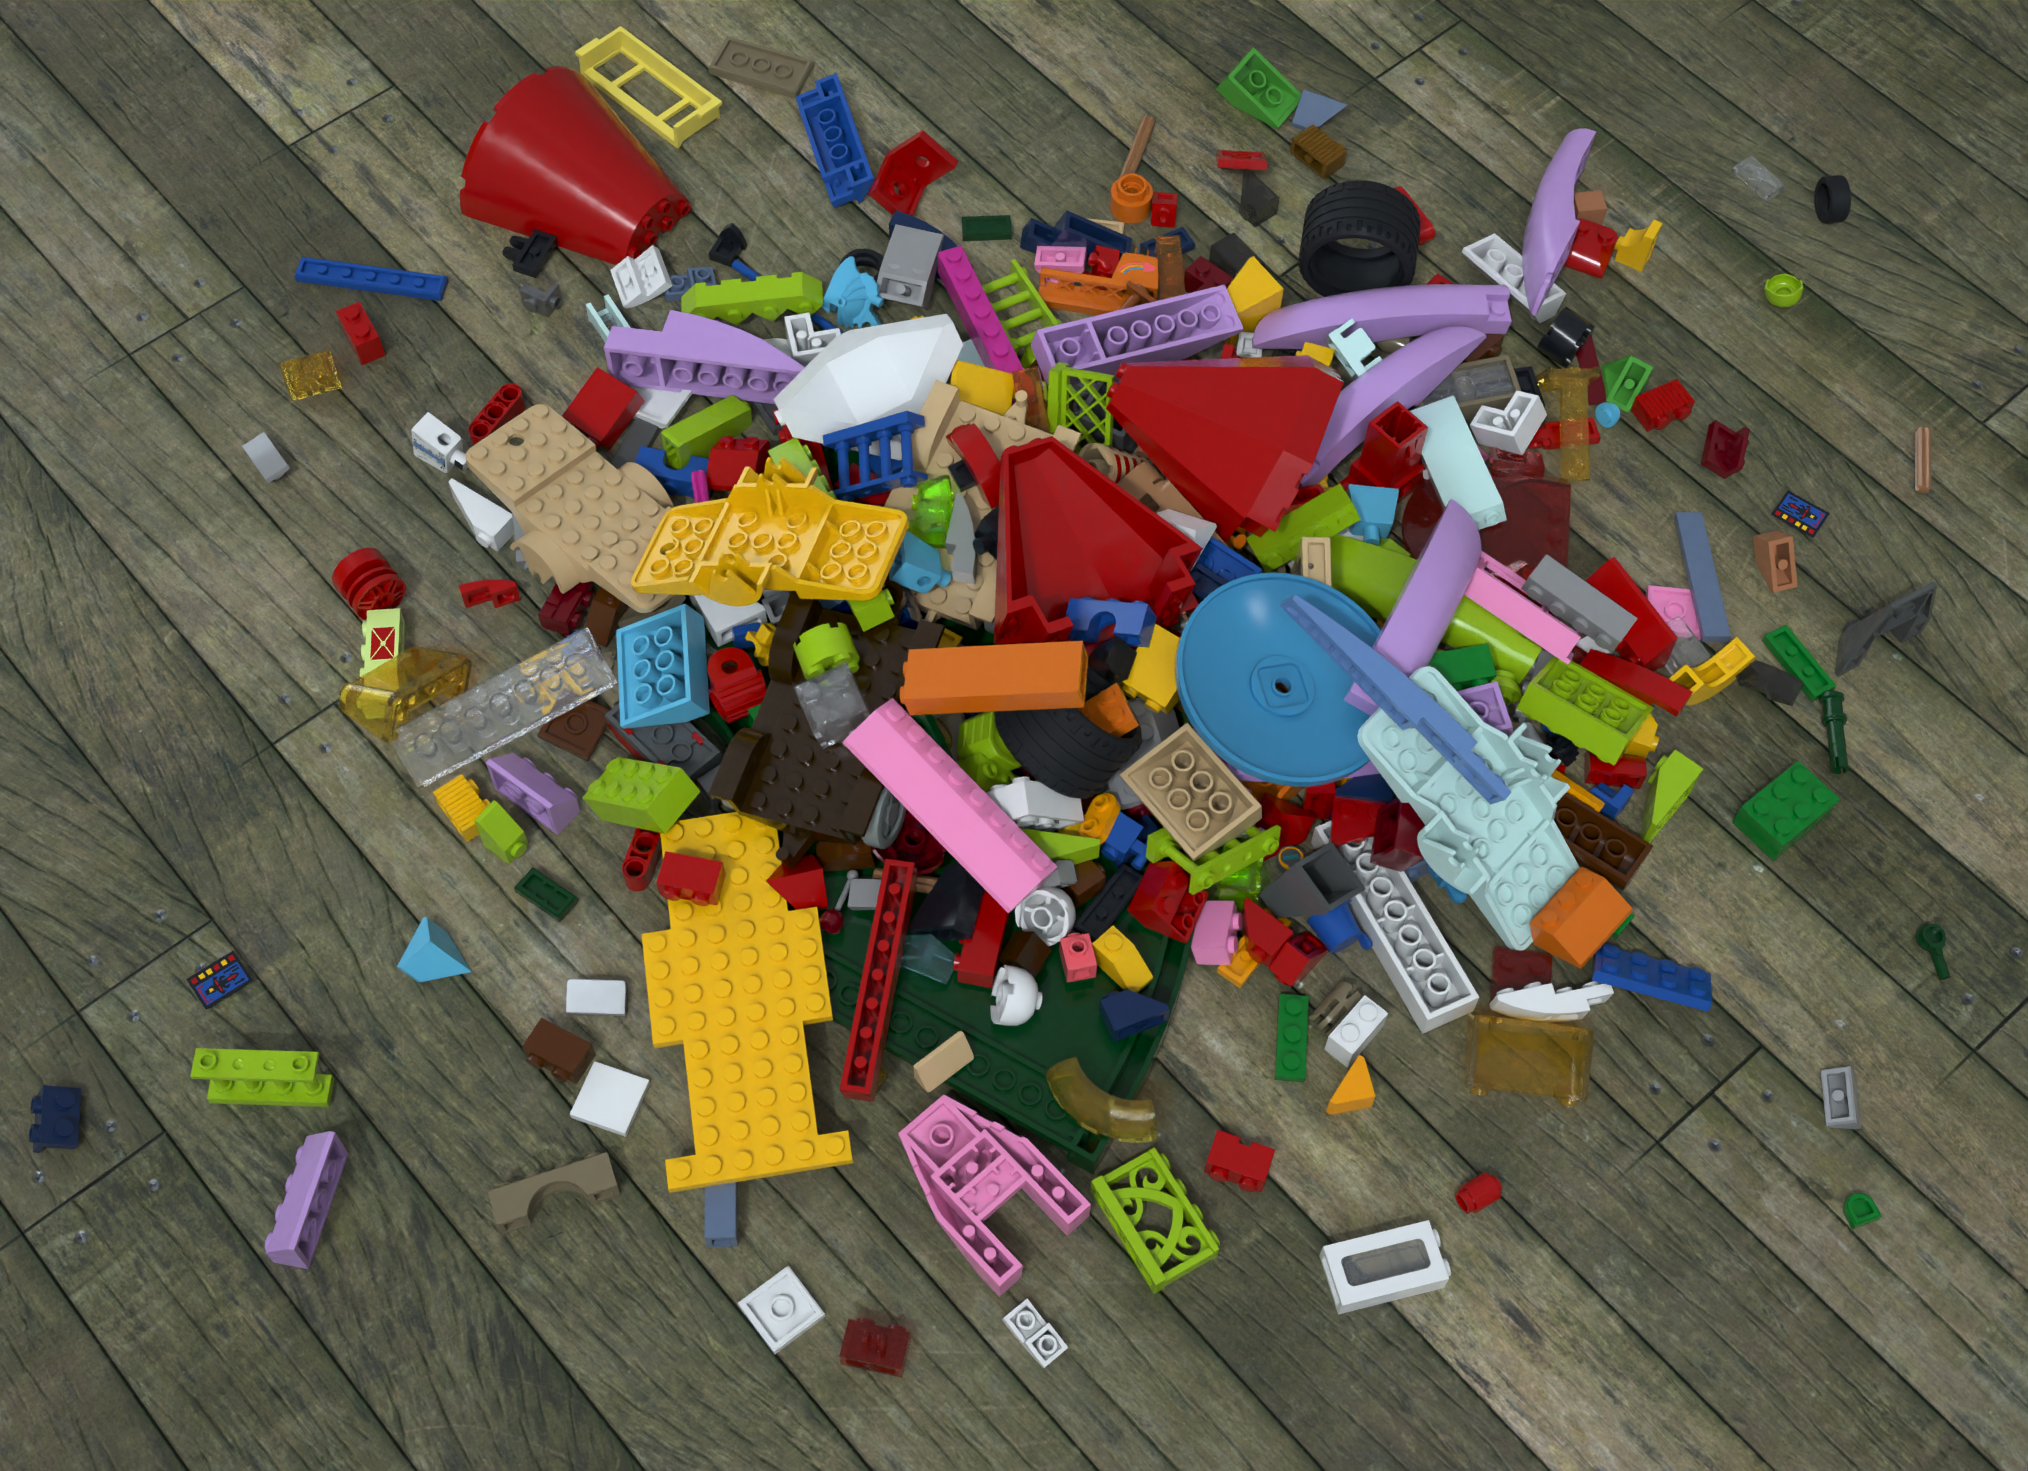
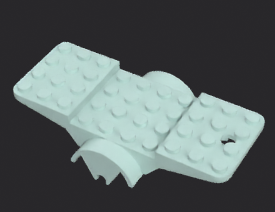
[1357,666,1580,951]

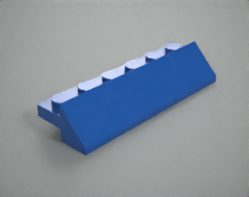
[795,73,875,208]

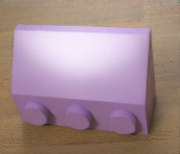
[486,753,580,835]

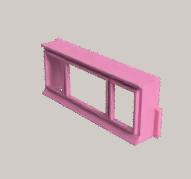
[1464,550,1582,665]

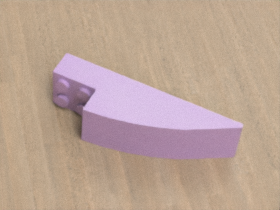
[1031,285,1243,388]
[604,310,805,404]

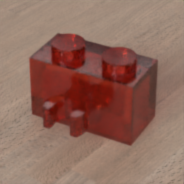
[839,1317,911,1378]

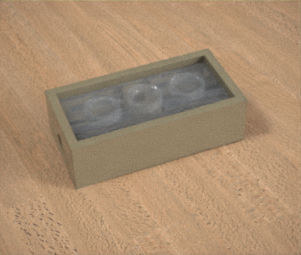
[1412,355,1522,423]

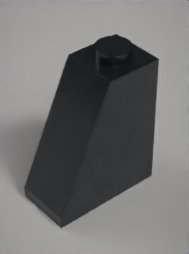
[908,863,984,943]

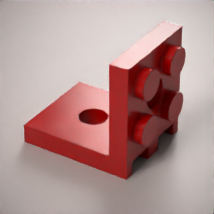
[868,130,958,216]

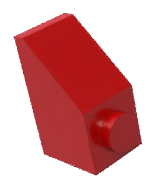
[1241,897,1293,968]
[1268,931,1328,986]

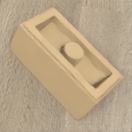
[914,1031,974,1093]

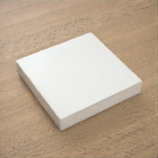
[570,1061,650,1137]
[738,1266,826,1355]

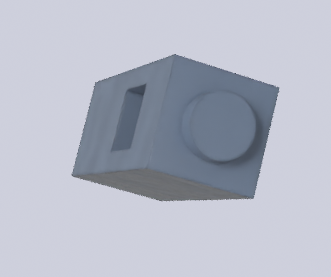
[704,1182,738,1248]

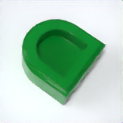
[1843,1193,1882,1229]

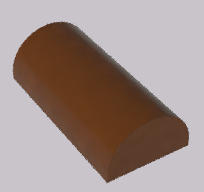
[1554,793,1653,891]

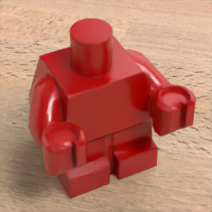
[1082,245,1120,289]

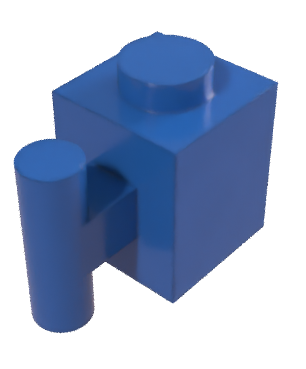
[1100,812,1148,870]

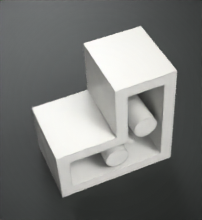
[784,313,841,367]
[1470,390,1547,455]

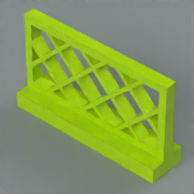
[1047,362,1115,455]

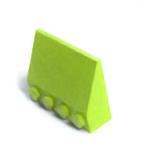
[1516,656,1654,766]

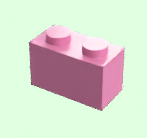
[1191,900,1243,965]

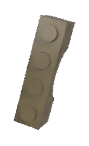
[488,1152,621,1235]

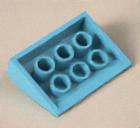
[616,604,710,729]

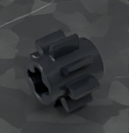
[1545,733,1579,767]

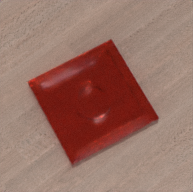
[1488,446,1545,477]

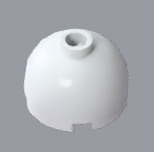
[1015,886,1076,946]
[990,965,1042,1026]

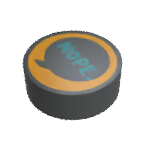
[1276,846,1305,873]

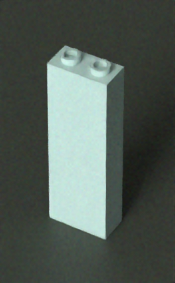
[1410,395,1507,530]

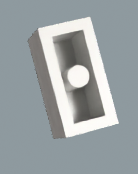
[1324,995,1388,1068]

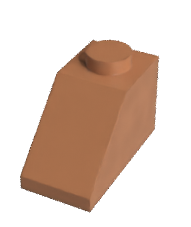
[1753,531,1798,593]

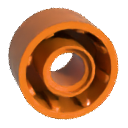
[1110,173,1153,224]

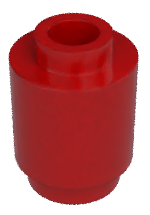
[1455,1172,1502,1214]

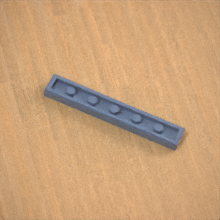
[1674,512,1731,642]

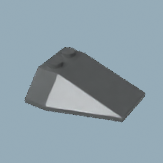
[1834,581,1937,677]

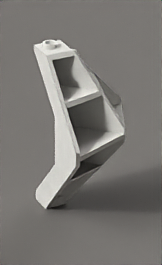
[773,314,963,460]

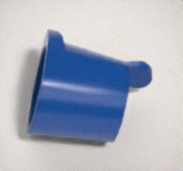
[1307,899,1373,954]

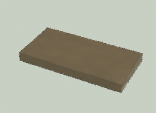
[708,36,814,99]

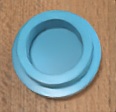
[1595,402,1620,428]

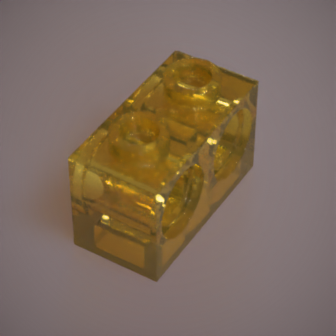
[279,350,342,401]

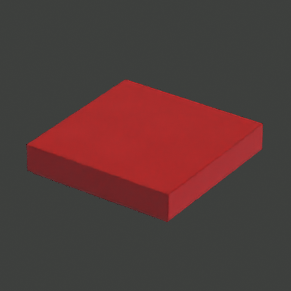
[1216,150,1267,170]

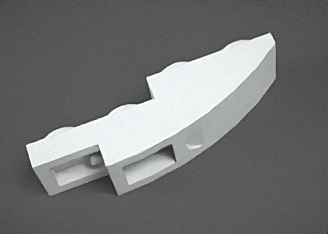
[1489,981,1614,1022]

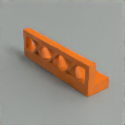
[1038,267,1140,315]

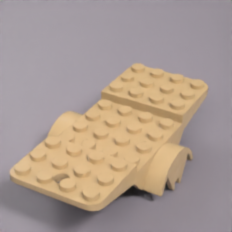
[466,404,674,613]

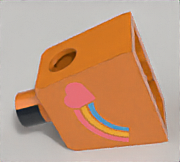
[1112,247,1158,300]

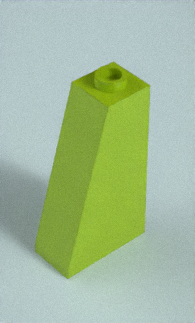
[661,395,753,470]

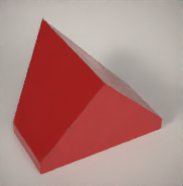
[1255,792,1316,862]
[766,854,828,910]

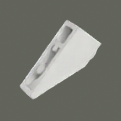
[448,478,514,552]

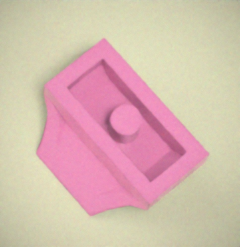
[1034,246,1087,285]

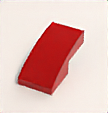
[458,580,521,608]

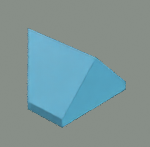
[397,917,472,982]

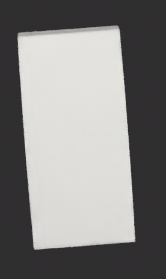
[1002,1299,1068,1368]

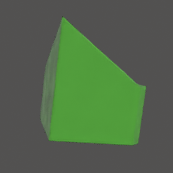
[1601,355,1654,413]

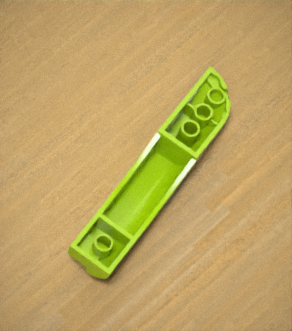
[1293,534,1542,684]

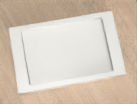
[629,386,692,429]

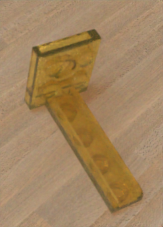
[1536,367,1600,481]

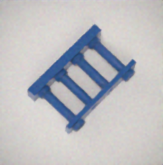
[823,411,928,502]

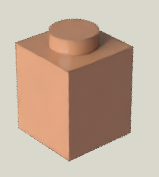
[1574,190,1607,225]

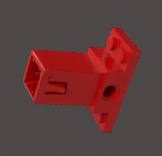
[1332,401,1429,504]

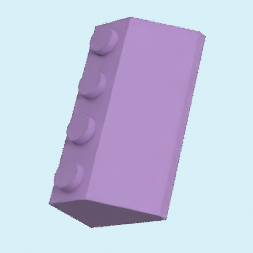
[265,1131,349,1269]

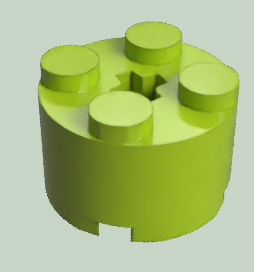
[793,623,860,687]

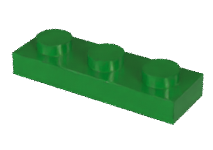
[1762,625,1837,702]
[1274,994,1309,1083]

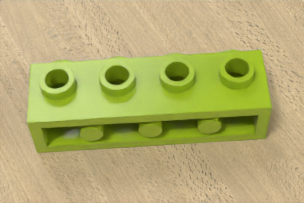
[1246,483,1361,573]

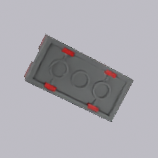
[604,704,722,784]

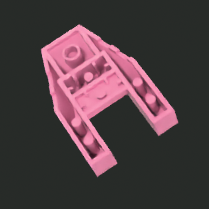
[898,1095,1091,1297]

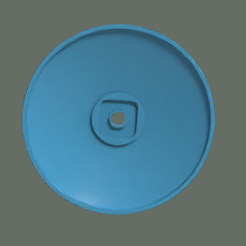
[1175,573,1381,787]

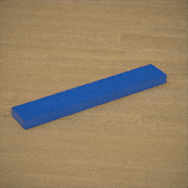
[294,257,448,301]

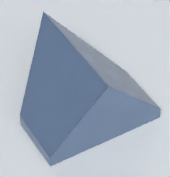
[1292,90,1347,130]

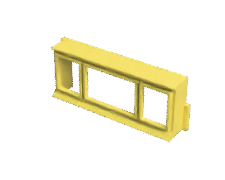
[575,26,722,149]

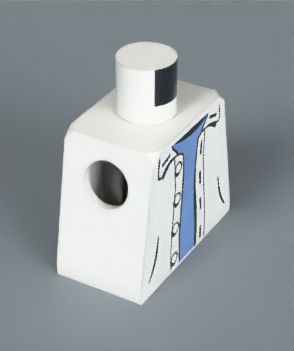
[411,412,468,473]

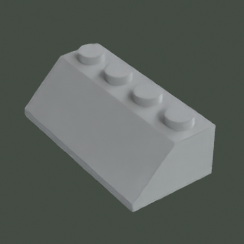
[1521,554,1638,653]

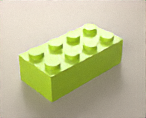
[582,757,701,834]

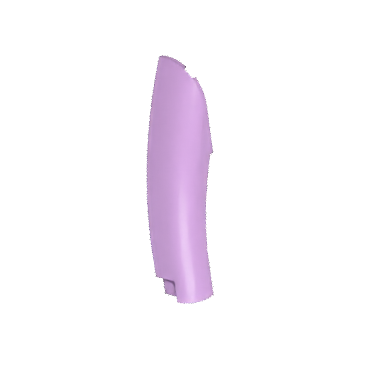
[1252,284,1512,349]
[1343,499,1481,716]

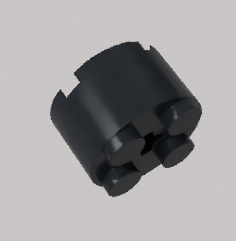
[1537,307,1596,368]

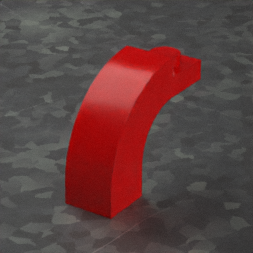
[946,423,1000,509]

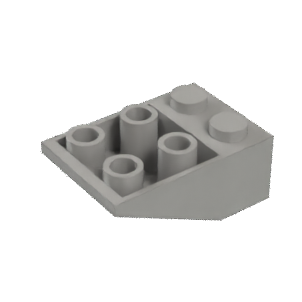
[877,224,944,309]

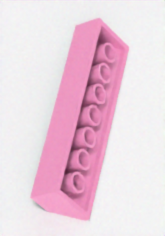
[843,698,1058,913]

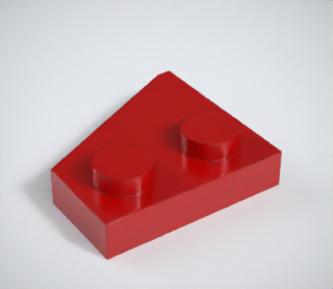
[1329,796,1388,849]

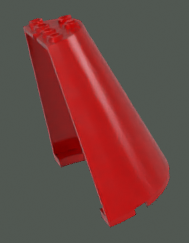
[460,66,691,265]

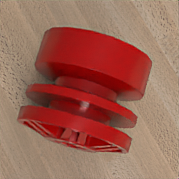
[332,547,406,620]

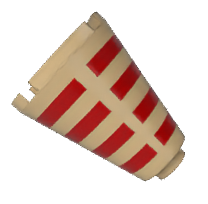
[1079,443,1148,484]

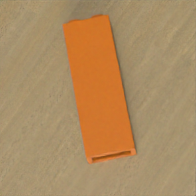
[900,641,1088,715]

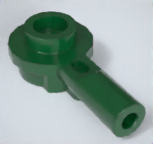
[1916,924,1951,980]

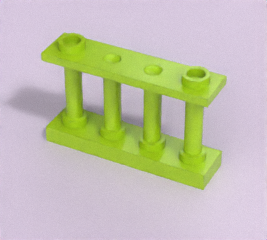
[982,259,1062,355]
[1146,825,1281,895]
[190,1048,334,1107]

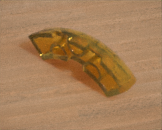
[1046,1057,1158,1143]

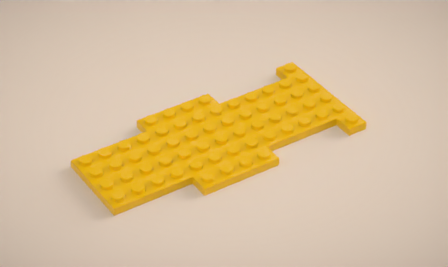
[642,812,853,1193]

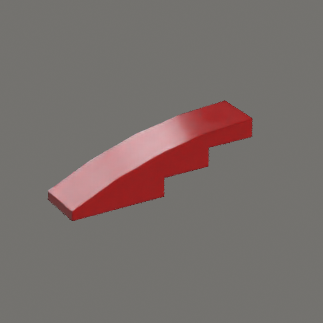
[1580,649,1693,717]

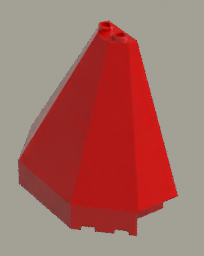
[1106,355,1344,542]
[994,436,1203,667]

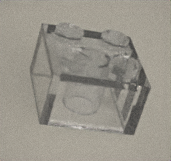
[794,662,871,749]

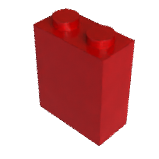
[562,367,645,451]

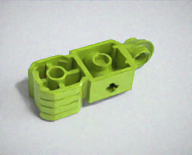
[956,712,1022,793]

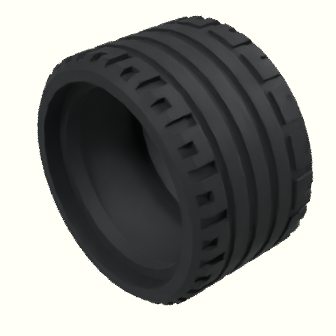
[1298,180,1421,297]
[994,665,1142,799]

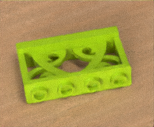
[1090,1147,1220,1294]

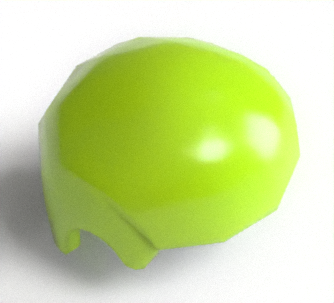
[1764,274,1803,308]

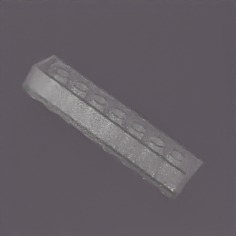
[388,627,618,790]

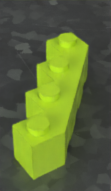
[681,272,823,326]

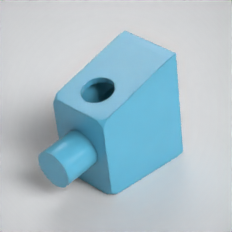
[1346,484,1399,546]
[889,531,951,594]

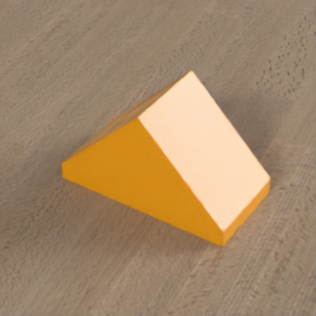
[1326,1054,1376,1115]

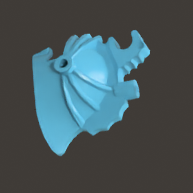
[822,256,884,328]

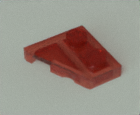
[1490,947,1552,1002]

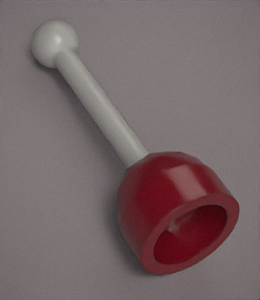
[819,870,859,934]

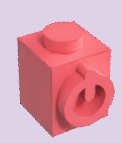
[1059,933,1097,983]

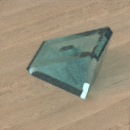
[900,934,955,985]

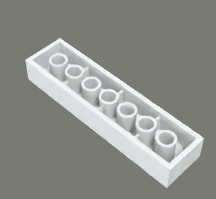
[1311,821,1479,1034]

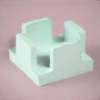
[1325,318,1382,381]

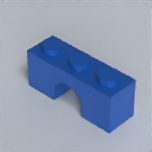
[635,446,714,500]
[1065,597,1157,647]

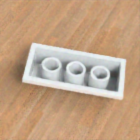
[1462,233,1566,324]

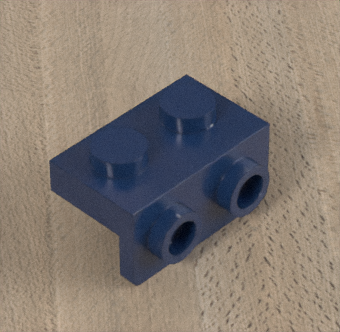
[29,1085,81,1153]

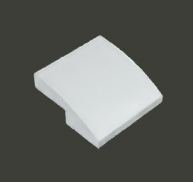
[610,245,672,309]

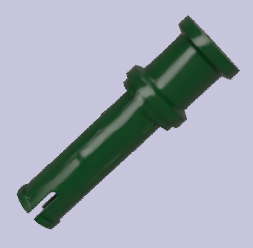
[1819,691,1850,774]

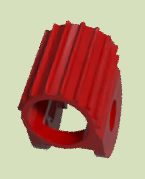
[707,647,767,724]

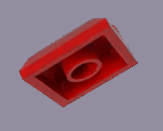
[1564,219,1619,279]

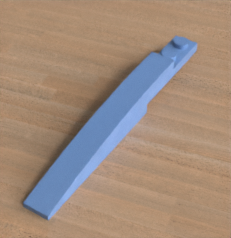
[1279,595,1511,805]

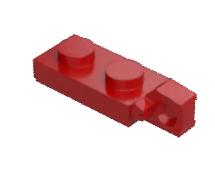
[1527,417,1601,450]

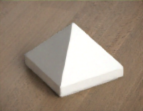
[1236,332,1262,358]

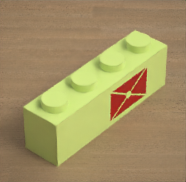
[359,608,405,718]

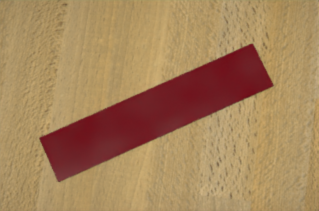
[1576,334,1607,405]

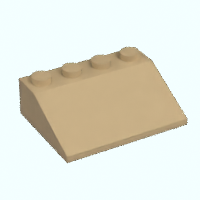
[1120,723,1262,861]

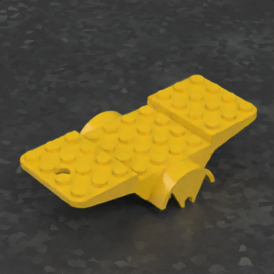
[630,457,909,606]

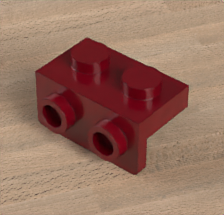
[1701,420,1750,479]

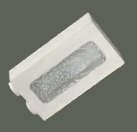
[1319,1220,1451,1314]

